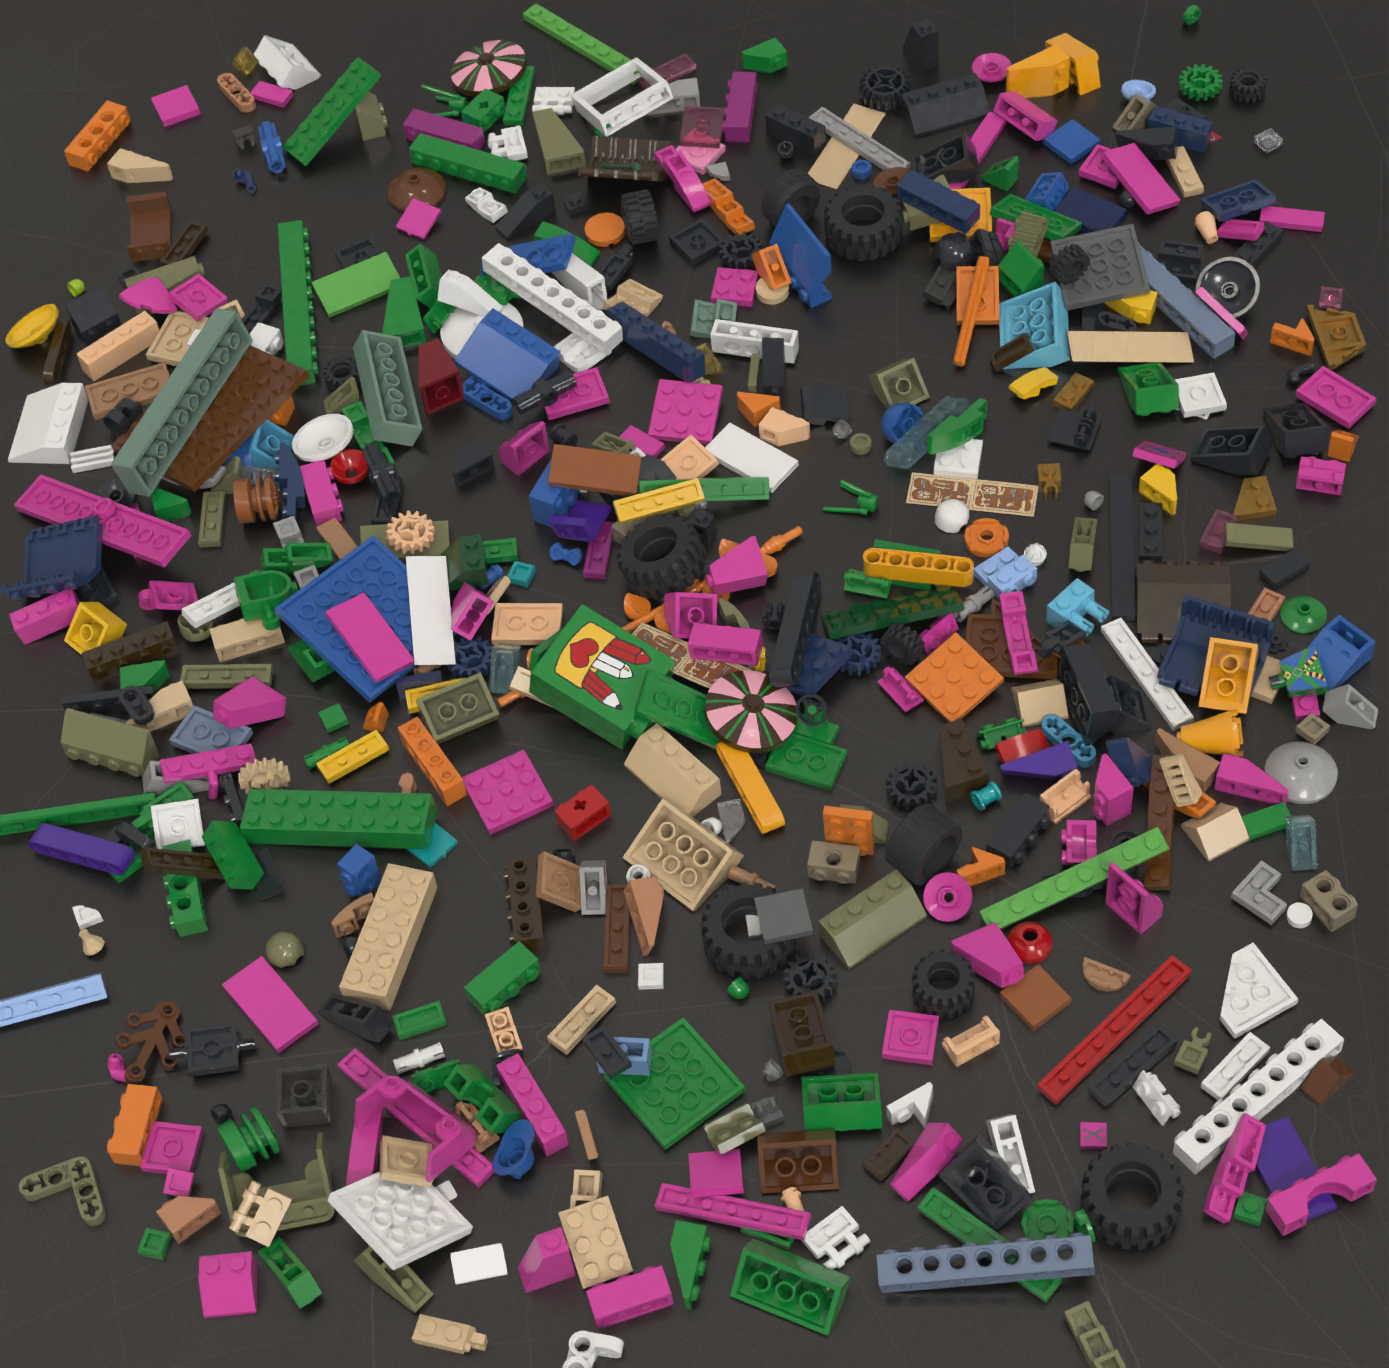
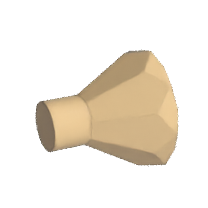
[79,929,105,955]

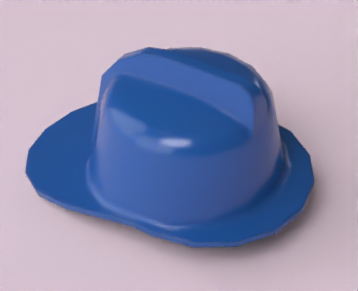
[492,1119,535,1179]

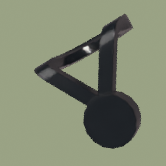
[491,1049,522,1090]

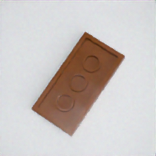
[548,444,641,496]

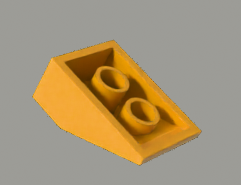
[1006,44,1070,98]
[1199,637,1259,714]

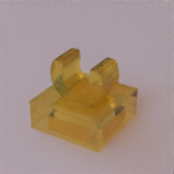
[232,46,258,75]

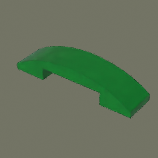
[341,401,395,466]

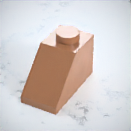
[156,1196,221,1244]

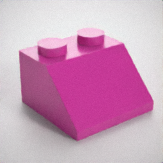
[498,421,550,476]
[664,592,717,639]
[1092,753,1133,826]
[199,1251,258,1318]

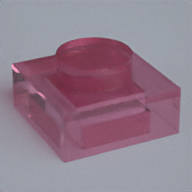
[1319,286,1343,310]

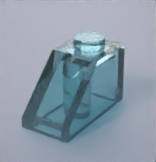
[489,643,520,694]
[1285,815,1317,871]

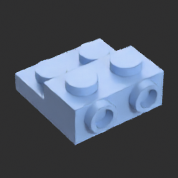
[974,547,1037,600]

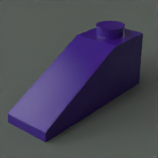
[1000,741,1078,780]

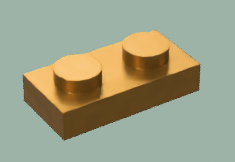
[1053,372,1094,411]

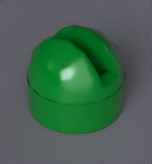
[727,977,749,999]

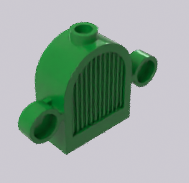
[234,570,298,630]

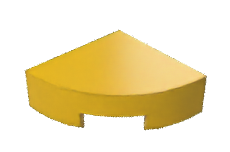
[755,647,766,673]

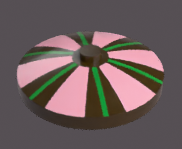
[451,40,527,97]
[704,670,798,753]

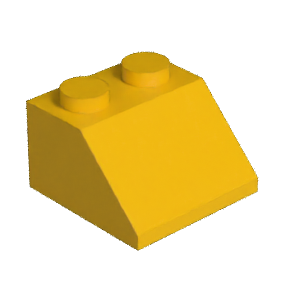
[64,602,127,655]

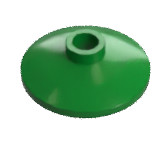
[1280,596,1327,634]

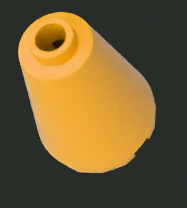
[1177,709,1243,757]

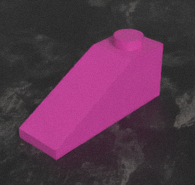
[1215,753,1289,805]
[890,1123,963,1201]

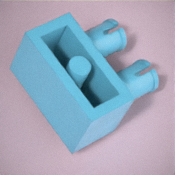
[1046,578,1109,636]

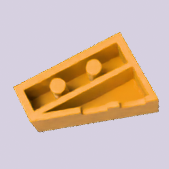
[1045,33,1101,96]

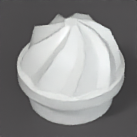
[1024,543,1047,566]

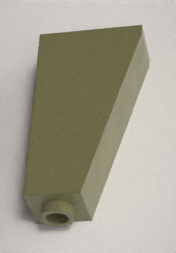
[532,108,586,175]
[124,256,205,315]

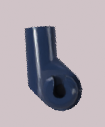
[233,169,256,192]

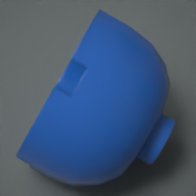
[881,402,923,447]

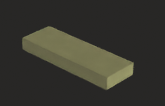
[198,491,226,548]
[1224,523,1294,551]

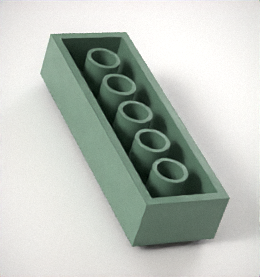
[353,330,422,446]

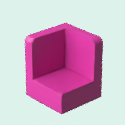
[996,218,1016,252]

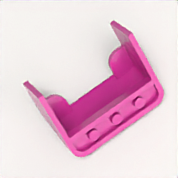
[354,1076,477,1183]

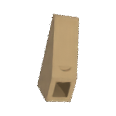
[107,148,173,183]

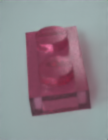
[1199,509,1237,554]

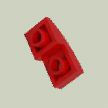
[995,729,1049,764]

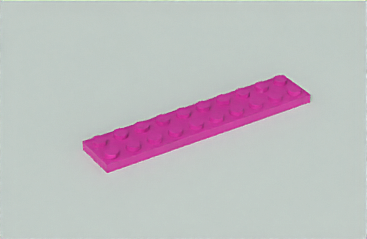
[14,475,192,568]

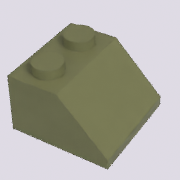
[355,92,388,141]
[868,358,930,409]

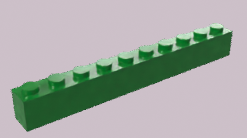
[278,220,319,385]

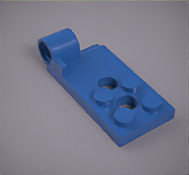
[479,234,576,277]

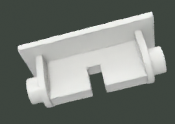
[1132,1070,1181,1126]

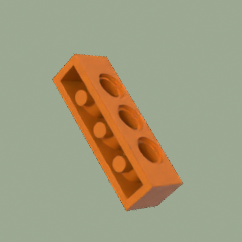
[64,101,131,171]
[397,716,467,806]

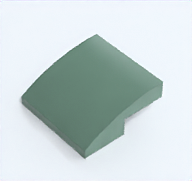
[689,298,737,338]

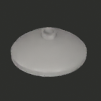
[1264,742,1338,804]

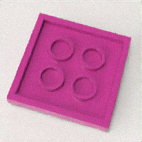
[648,379,723,445]
[462,750,554,835]

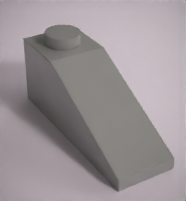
[645,78,700,115]
[143,760,219,797]

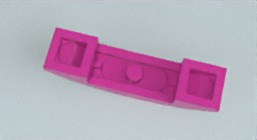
[999,591,1038,675]

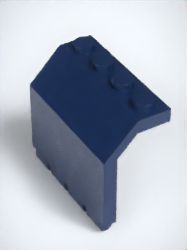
[0,516,102,601]
[1157,595,1275,700]

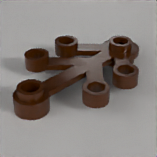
[115,1000,186,1085]

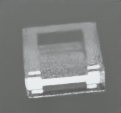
[1254,128,1283,153]

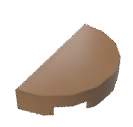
[1082,957,1131,992]
[575,1110,598,1161]

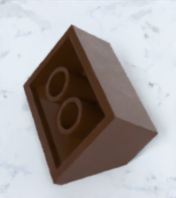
[758,1129,839,1194]

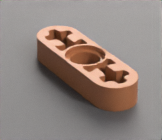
[217,73,256,112]

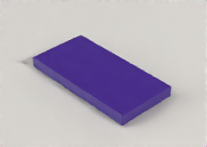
[1255,1117,1337,1220]

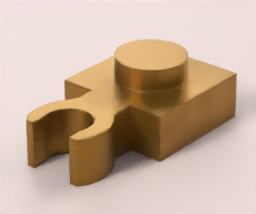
[1037,463,1061,499]

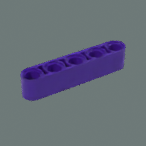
[28,823,136,876]

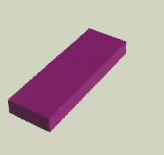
[583,521,615,579]

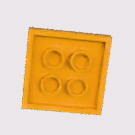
[930,188,992,242]

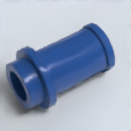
[479,564,504,591]

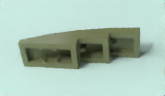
[1063,1301,1126,1368]

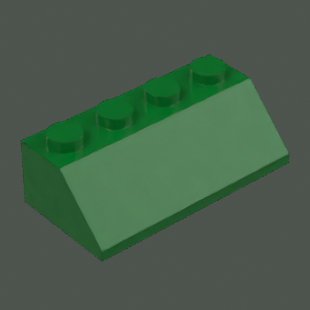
[730,1238,851,1336]

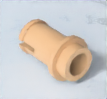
[781,1187,804,1211]

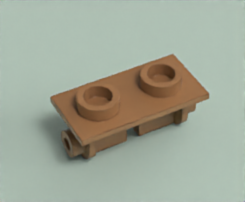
[455,1101,500,1153]

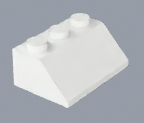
[254,35,321,90]

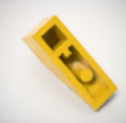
[1105,291,1158,324]

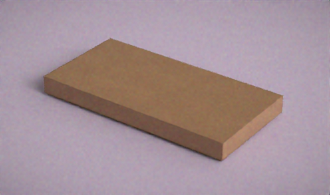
[85,362,170,420]

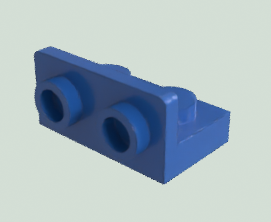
[1025,172,1069,212]

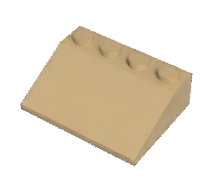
[622,798,744,911]

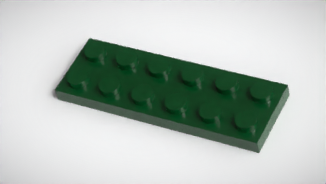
[821,586,964,640]

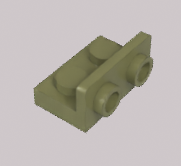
[703,1103,766,1154]

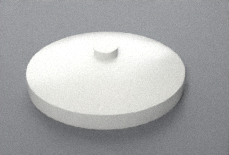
[440,303,524,359]

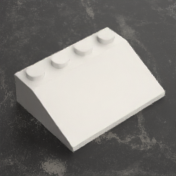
[8,383,88,464]

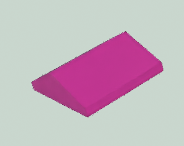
[149,580,198,610]

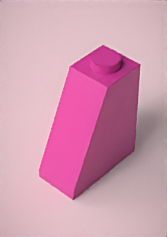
[705,536,768,595]
[451,582,494,641]
[213,676,286,729]
[951,922,1024,988]
[518,1227,576,1293]

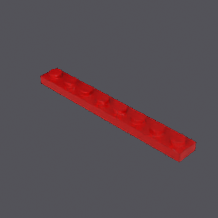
[1037,955,1191,1105]

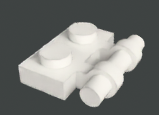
[532,87,575,115]
[488,126,528,161]
[801,1206,870,1270]

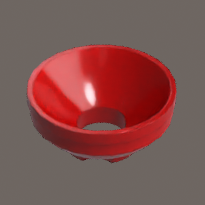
[330,449,368,484]
[1008,921,1053,964]

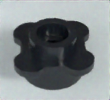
[553,849,575,862]

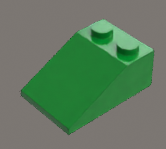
[1118,362,1179,416]

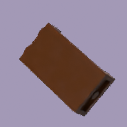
[127,191,171,262]

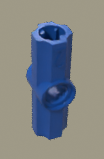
[258,121,286,174]

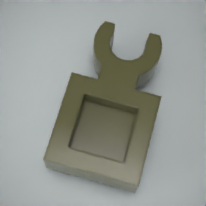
[1174,1027,1211,1075]

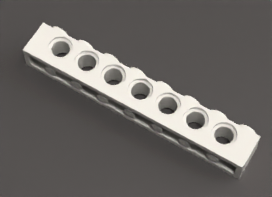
[482,243,623,355]
[1173,1019,1344,1175]

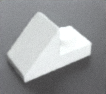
[886,1082,933,1128]

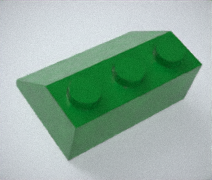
[802,1073,882,1131]

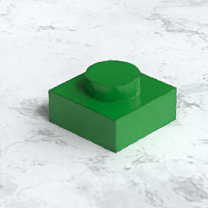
[1233,1191,1267,1226]

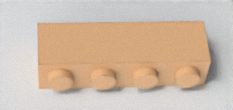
[77,311,159,381]

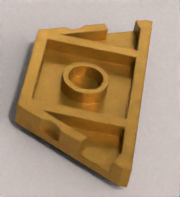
[1306,305,1366,371]

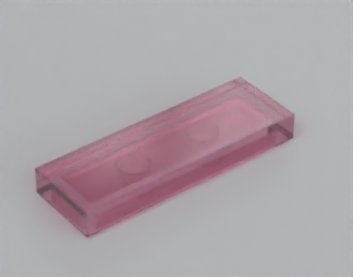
[636,54,696,90]

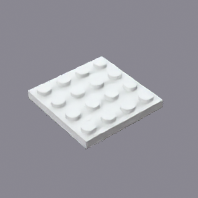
[327,1172,473,1270]

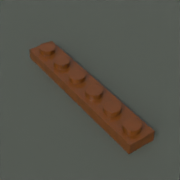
[1144,754,1177,891]

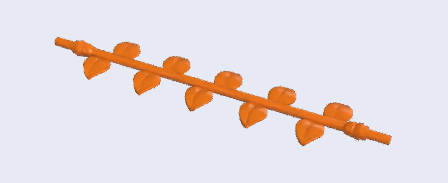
[496,526,803,707]

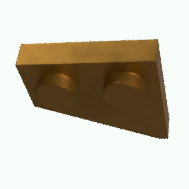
[1233,475,1277,521]

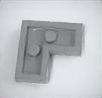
[1231,861,1287,925]

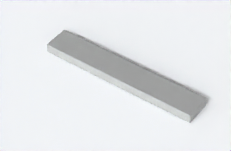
[809,107,910,170]

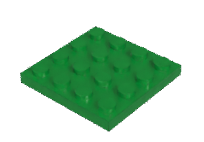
[603,1017,746,1150]

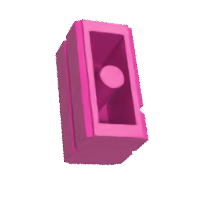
[1296,456,1346,495]

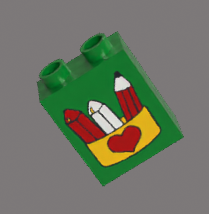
[529,604,677,750]

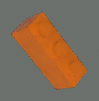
[107,1084,163,1166]

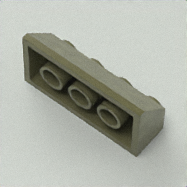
[61,708,160,777]
[818,869,927,969]

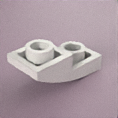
[465,187,508,223]

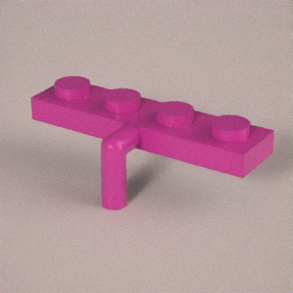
[159,744,256,799]

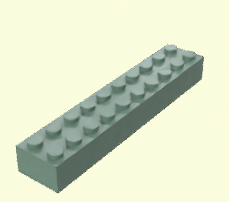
[111,308,253,497]

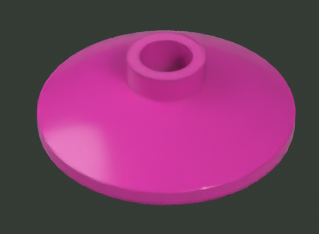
[972,53,1012,82]
[923,872,972,922]

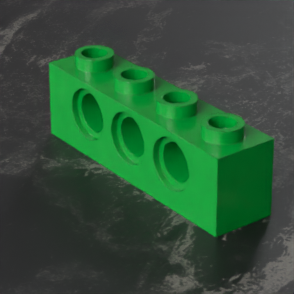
[162,839,208,937]

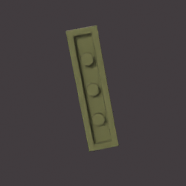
[180,664,274,689]

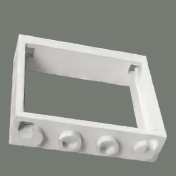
[571,57,673,137]

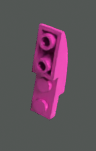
[654,145,711,213]

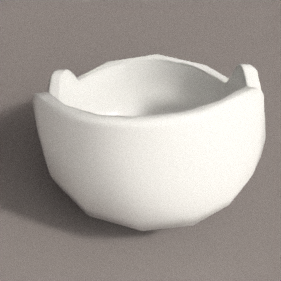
[935,499,969,533]

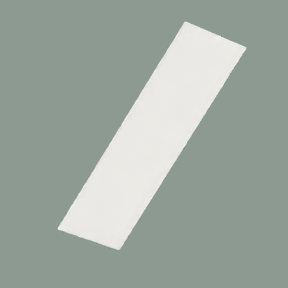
[406,556,456,665]

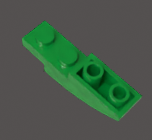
[926,398,987,455]

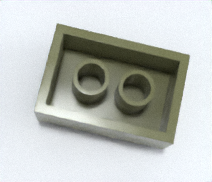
[416,672,499,744]

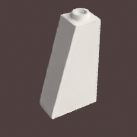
[552,253,607,310]

